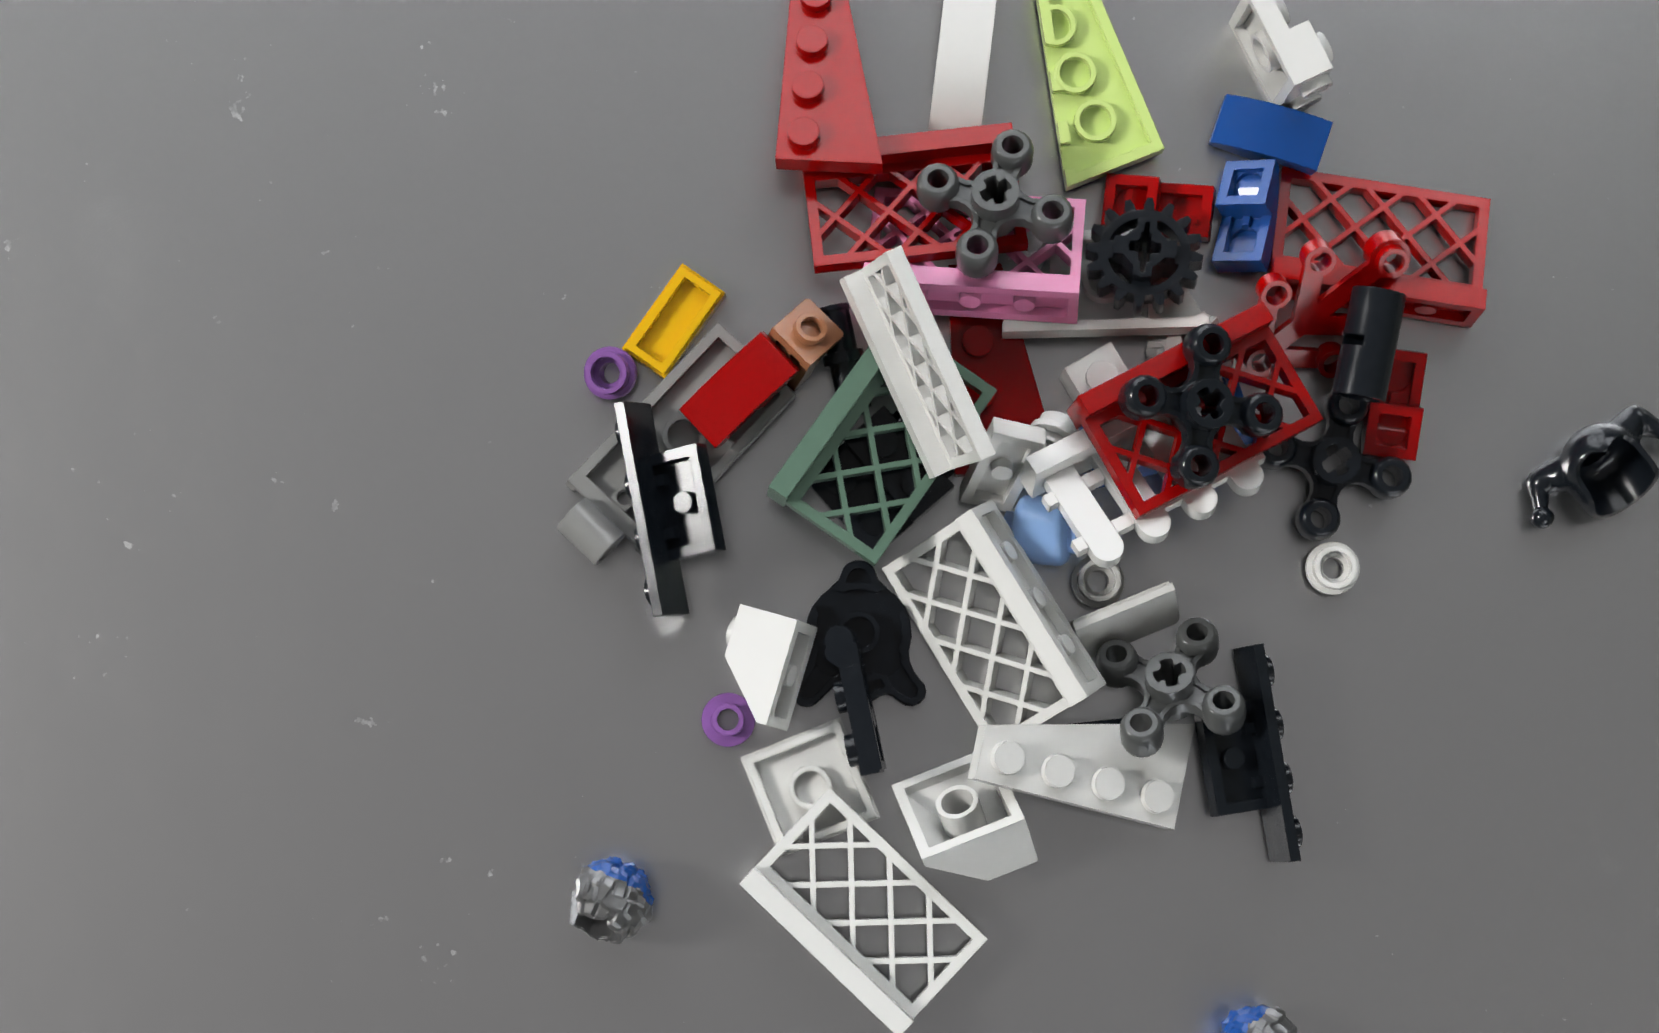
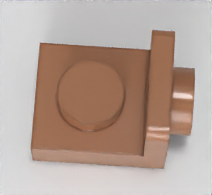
[768,299,843,391]

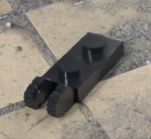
[823,624,887,776]

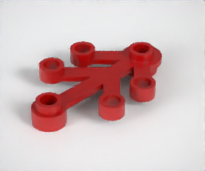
[1231,230,1411,379]

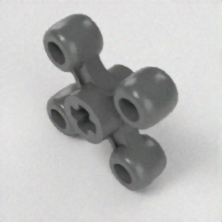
[916,129,1074,279]
[1095,617,1246,758]

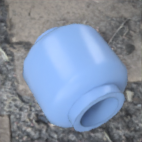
[1004,495,1077,566]

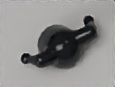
[1525,405,1659,529]

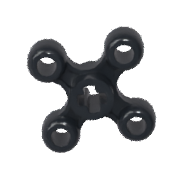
[1118,324,1283,490]
[1260,391,1412,541]

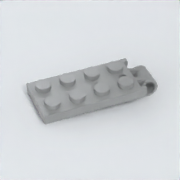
[557,322,796,566]

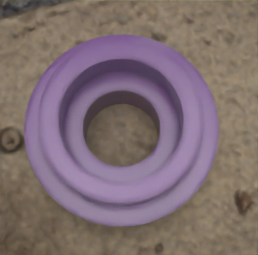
[584,346,637,400]
[701,693,755,747]

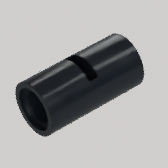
[1331,285,1407,403]

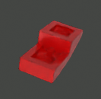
[1101,173,1216,242]
[679,331,800,448]
[1361,349,1428,461]

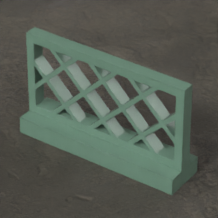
[767,346,997,566]

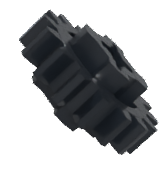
[1085,198,1203,316]

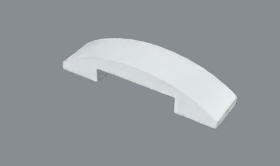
[928,0,997,131]

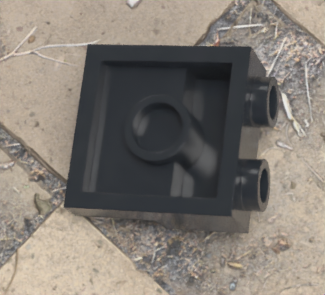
[810,406,955,549]

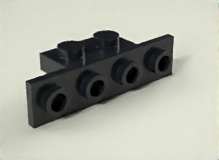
[614,401,726,617]
[1193,643,1303,862]

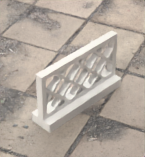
[839,245,996,479]
[882,499,1107,727]
[739,788,988,1033]

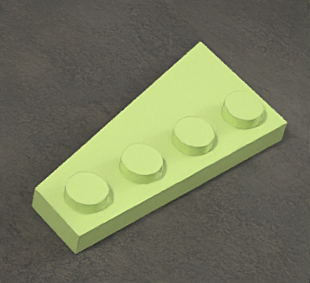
[1036,0,1165,192]

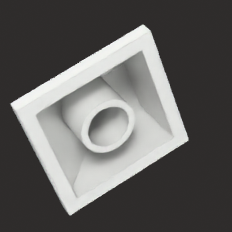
[891,753,1038,881]

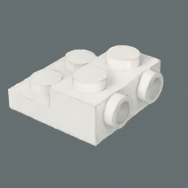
[1229,0,1333,111]

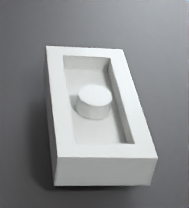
[959,417,1046,512]

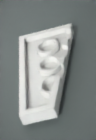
[968,724,1195,829]

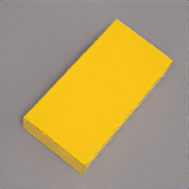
[622,263,726,379]

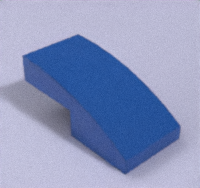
[1208,94,1333,175]
[1211,159,1279,273]

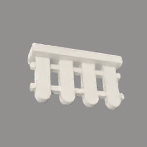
[1021,378,1266,568]

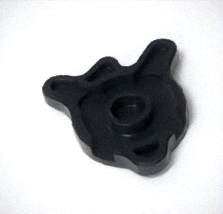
[796,560,926,707]

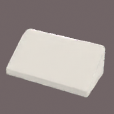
[1069,581,1180,658]

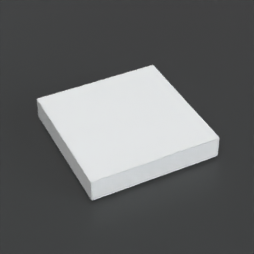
[740,717,880,858]

